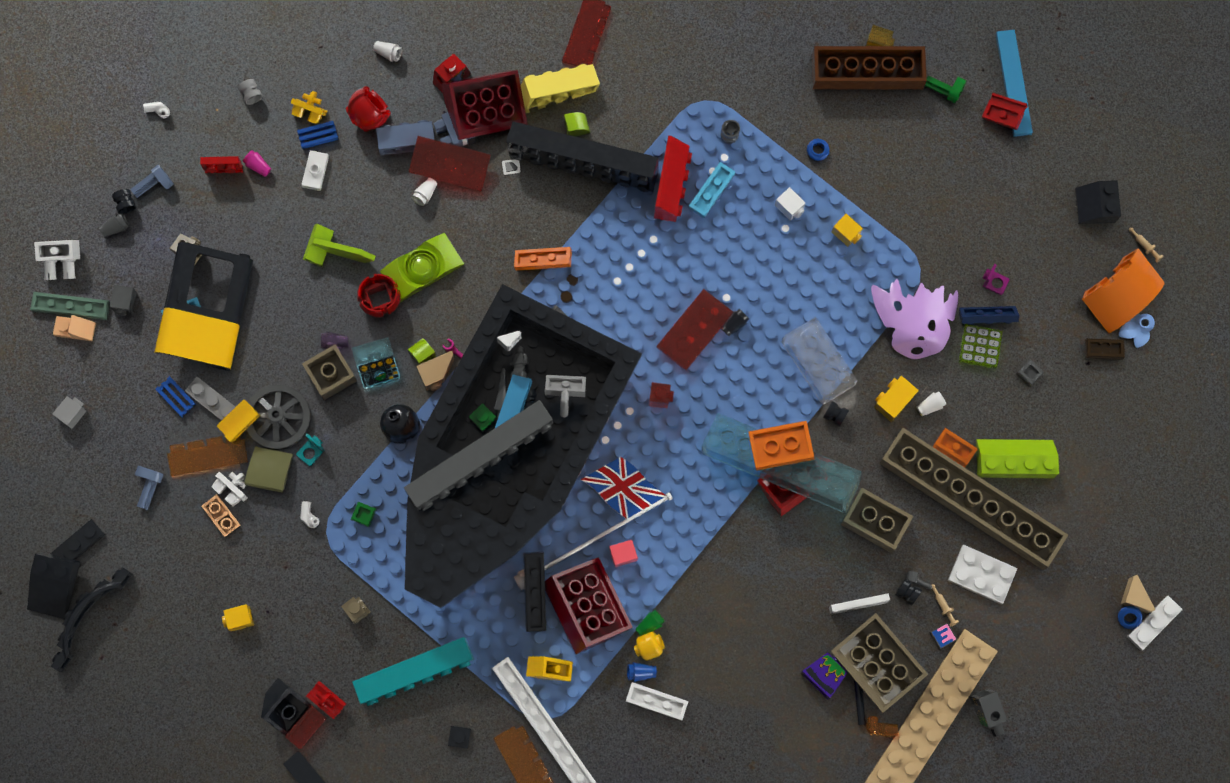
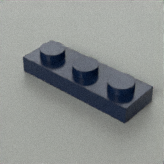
[959,306,1020,325]

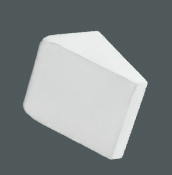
[497,331,521,351]

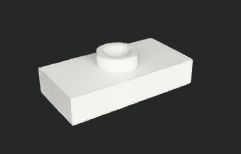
[302,150,329,191]

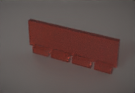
[562,0,611,66]

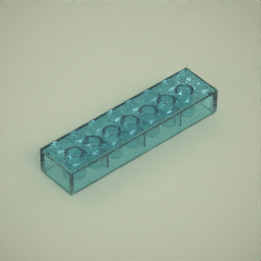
[702,413,862,513]

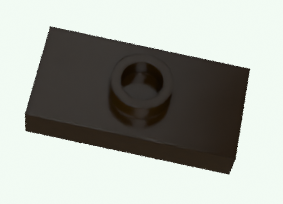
[1085,338,1125,360]

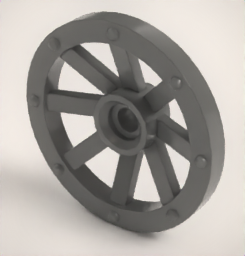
[247,384,311,450]

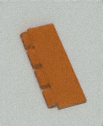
[167,436,248,477]
[493,726,554,783]

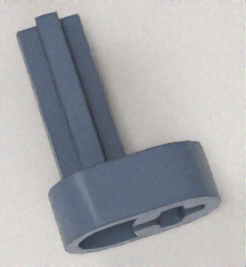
[130,164,174,198]
[135,466,164,510]

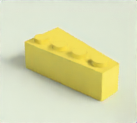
[521,64,600,113]

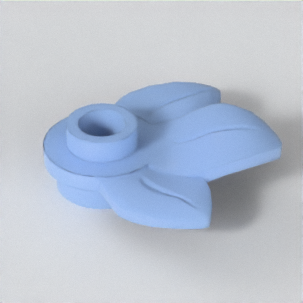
[1118,313,1155,348]

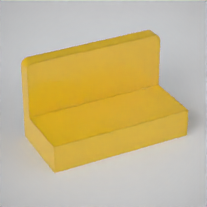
[217,400,261,443]

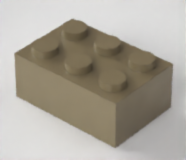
[840,488,913,553]

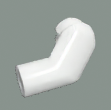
[143,102,170,118]

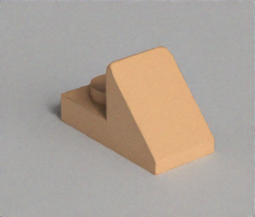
[53,315,96,341]

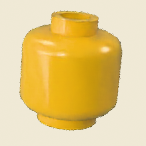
[634,632,665,661]

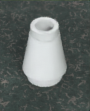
[373,41,402,62]
[412,178,437,206]
[916,391,946,416]

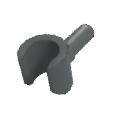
[906,571,932,590]

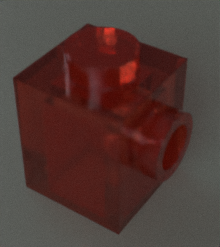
[649,382,674,408]

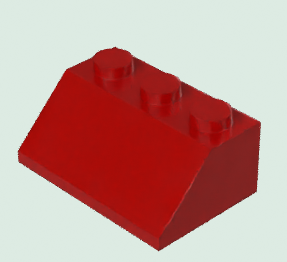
[757,460,827,517]

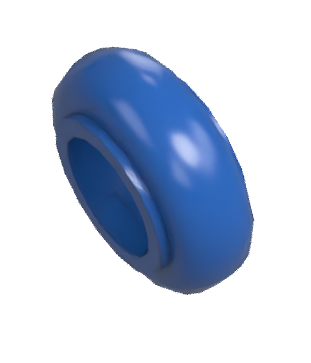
[807,138,830,161]
[1118,606,1143,629]

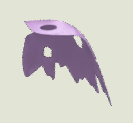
[871,279,958,359]

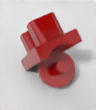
[306,681,346,719]

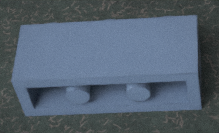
[376,120,436,156]

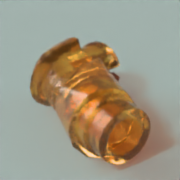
[866,716,898,738]

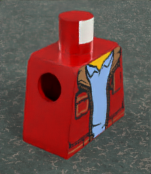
[433,54,471,94]

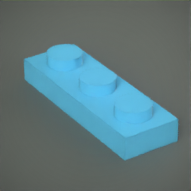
[689,162,735,218]

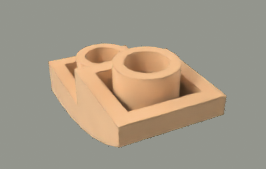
[201,494,240,537]

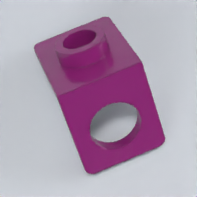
[982,264,1009,295]

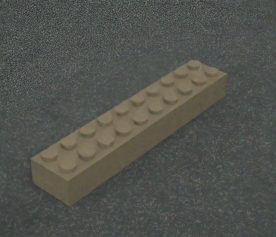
[879,428,1068,570]

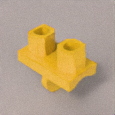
[291,91,328,124]

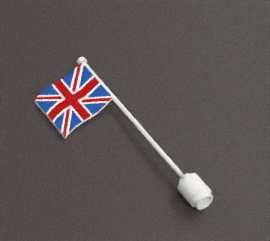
[514,457,673,590]

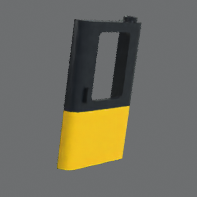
[154,242,253,371]

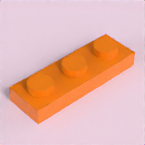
[514,247,572,271]

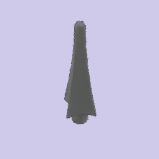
[494,368,506,420]

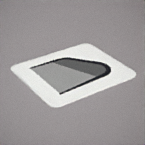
[502,159,521,175]

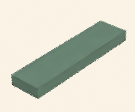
[30,292,110,320]

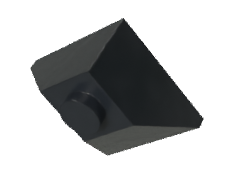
[261,678,314,738]

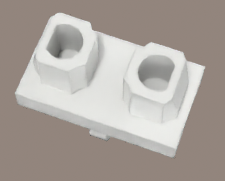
[211,472,248,507]

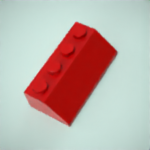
[654,135,692,222]

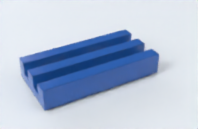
[297,121,339,149]
[156,376,196,417]

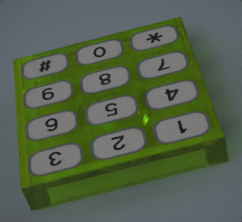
[959,324,1003,369]

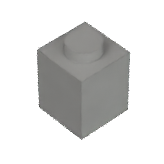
[53,396,86,429]

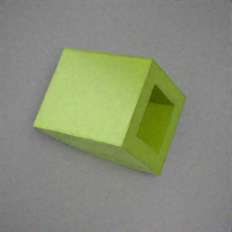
[564,112,590,137]
[407,338,436,365]

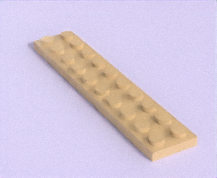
[864,629,998,783]

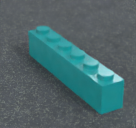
[352,637,474,706]

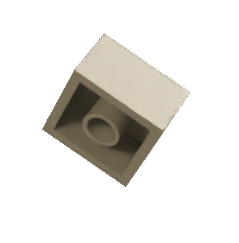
[302,344,357,401]

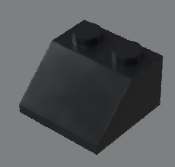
[1075,180,1121,224]

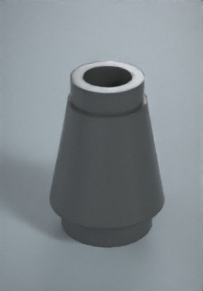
[99,213,129,237]

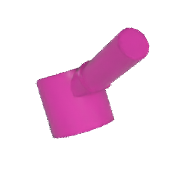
[443,339,463,358]

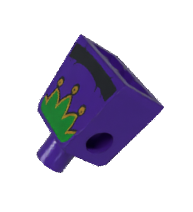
[801,652,847,700]

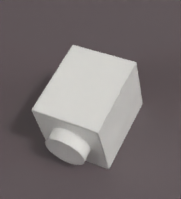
[775,187,805,221]

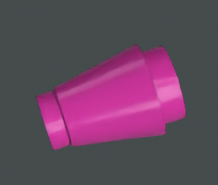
[243,150,271,177]

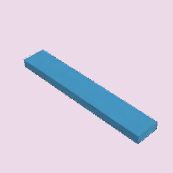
[995,30,1033,137]

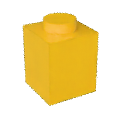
[831,214,863,247]
[222,604,254,632]

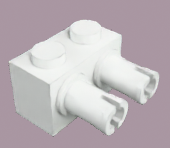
[34,240,80,280]

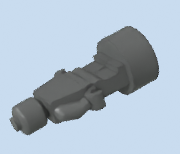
[510,346,529,378]

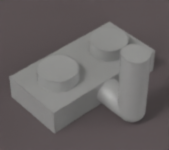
[545,375,586,417]

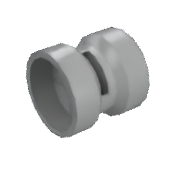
[238,79,263,105]

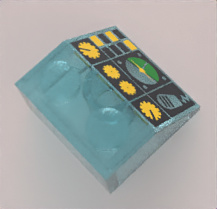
[351,337,401,389]

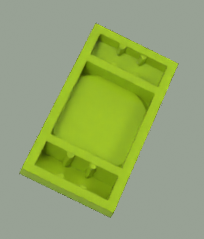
[380,233,464,302]

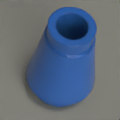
[627,662,657,682]

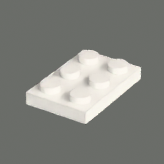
[948,545,1017,605]

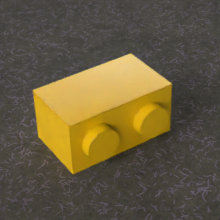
[874,375,919,422]

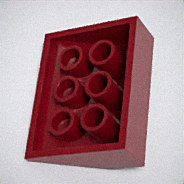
[441,70,528,140]
[545,557,633,654]

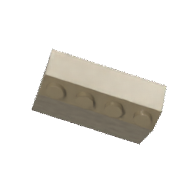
[831,613,928,713]

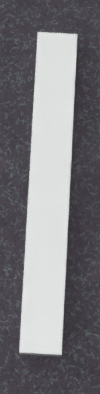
[492,657,596,783]

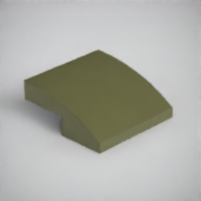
[244,446,293,493]

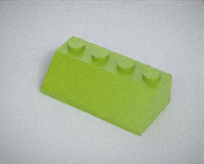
[976,439,1059,478]

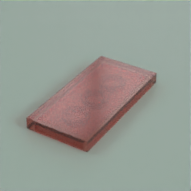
[409,136,491,191]
[656,289,733,371]

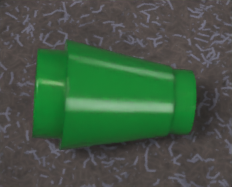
[636,610,665,636]

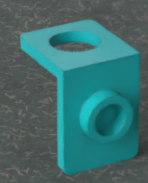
[296,434,325,466]

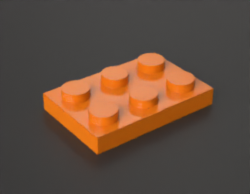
[748,421,814,471]

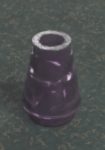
[321,331,348,350]

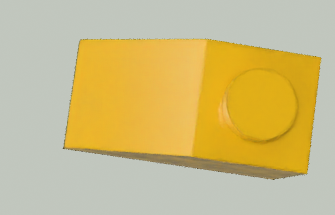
[526,656,573,682]

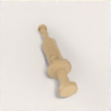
[1129,228,1164,263]
[931,584,959,627]

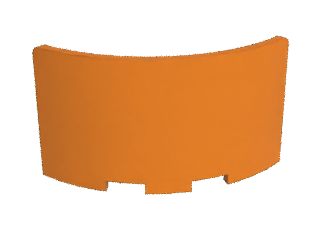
[1082,248,1165,333]

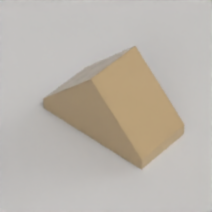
[1121,575,1155,614]

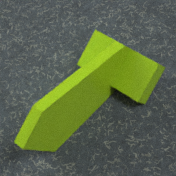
[303,224,376,266]

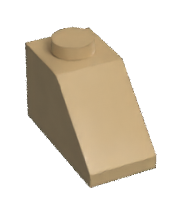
[417,351,454,391]

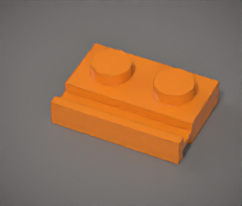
[933,428,978,467]

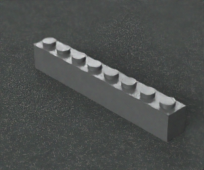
[403,400,553,511]

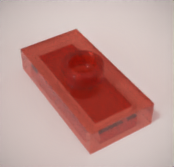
[285,706,327,750]

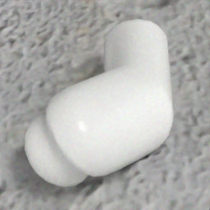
[300,501,319,528]

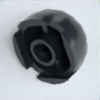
[380,404,420,443]

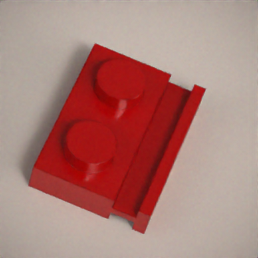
[982,93,1028,130]
[200,156,243,173]

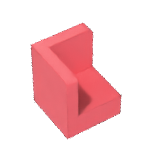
[609,540,638,567]

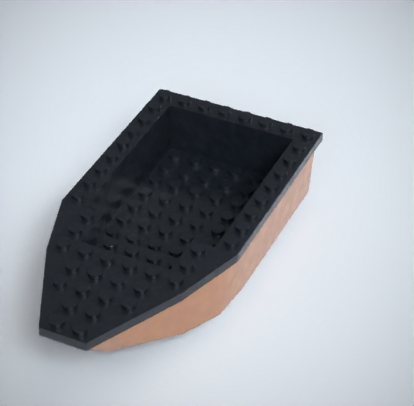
[404,284,642,608]

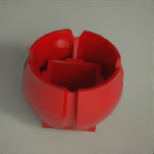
[345,86,391,132]
[357,274,401,318]

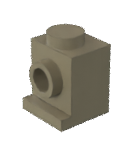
[341,597,371,624]

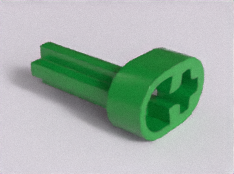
[925,76,967,103]

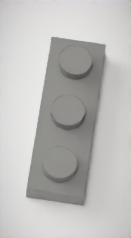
[185,377,235,421]

